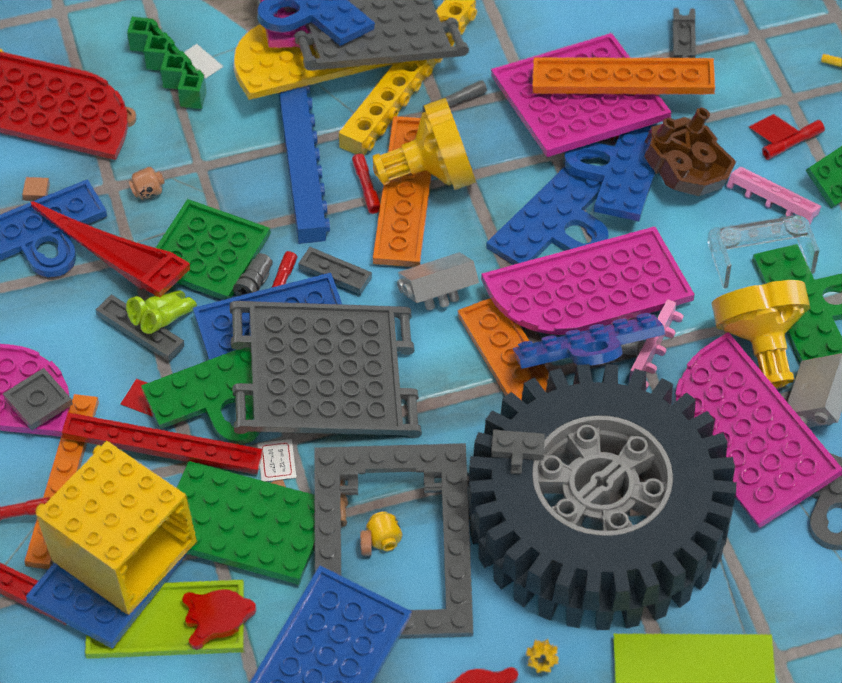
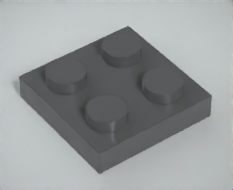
[3,368,73,430]

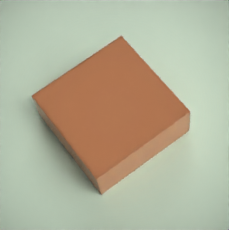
[22,177,50,201]

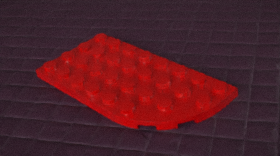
[0,51,128,160]

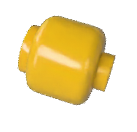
[366,512,403,551]

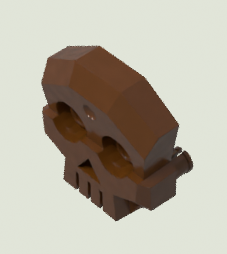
[644,107,737,196]

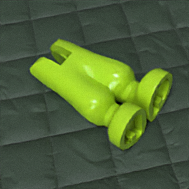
[126,290,197,334]

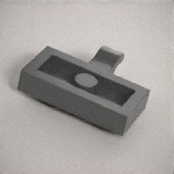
[491,430,545,474]

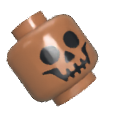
[129,167,165,201]

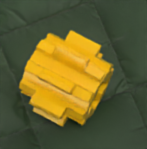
[526,639,559,673]

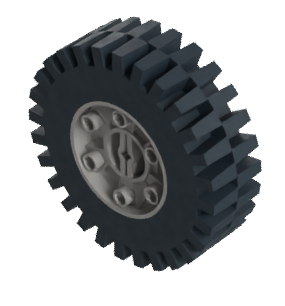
[468,364,737,630]

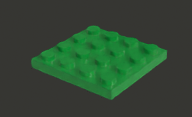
[156,199,271,300]

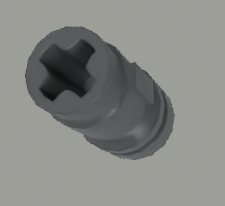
[233,253,273,296]

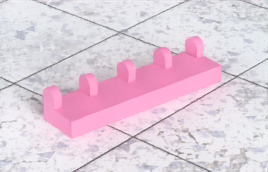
[727,167,821,227]
[629,299,684,390]

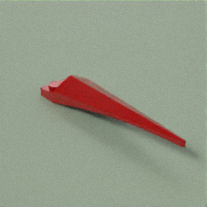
[31,201,190,298]

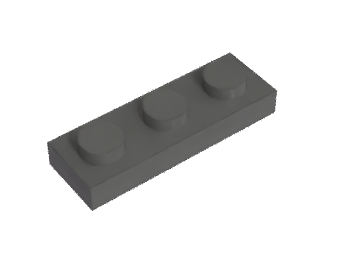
[298,247,372,295]

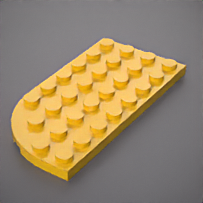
[234,24,394,100]

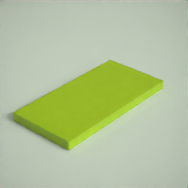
[85,580,244,659]
[613,634,776,683]

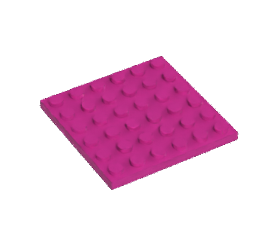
[491,33,671,157]

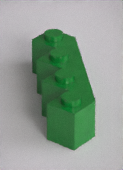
[127,16,207,109]

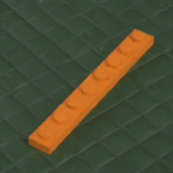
[24,394,99,569]

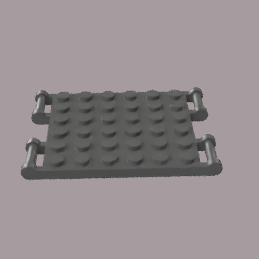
[283,0,469,70]
[229,301,422,438]

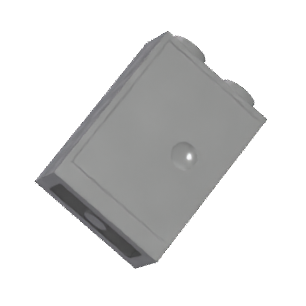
[397,252,479,310]
[788,353,842,427]

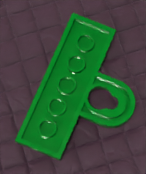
[752,244,842,364]
[141,347,260,445]

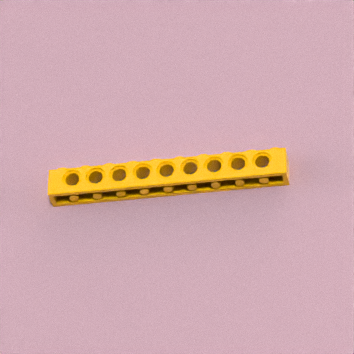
[339,0,477,155]

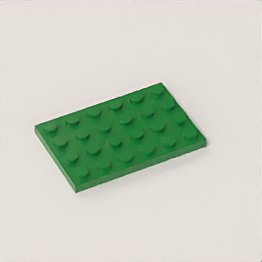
[177,461,315,585]

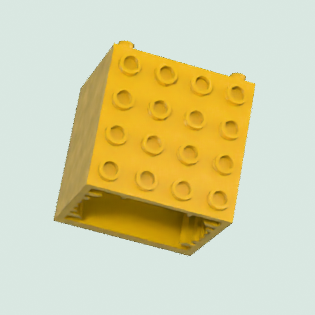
[36,441,197,615]

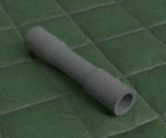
[422,80,487,112]

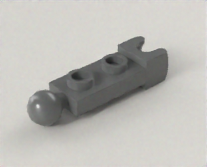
[672,8,696,58]

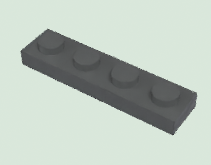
[95,294,185,361]

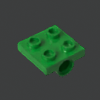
[805,146,842,208]

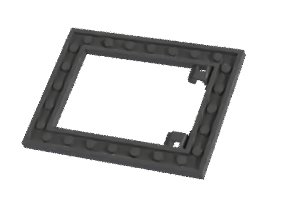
[314,443,473,639]

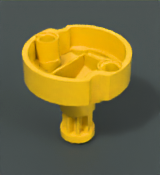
[373,98,476,190]
[711,280,810,389]

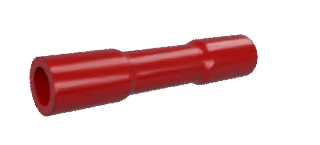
[762,120,825,160]
[352,154,381,214]
[271,251,298,288]
[0,497,51,521]

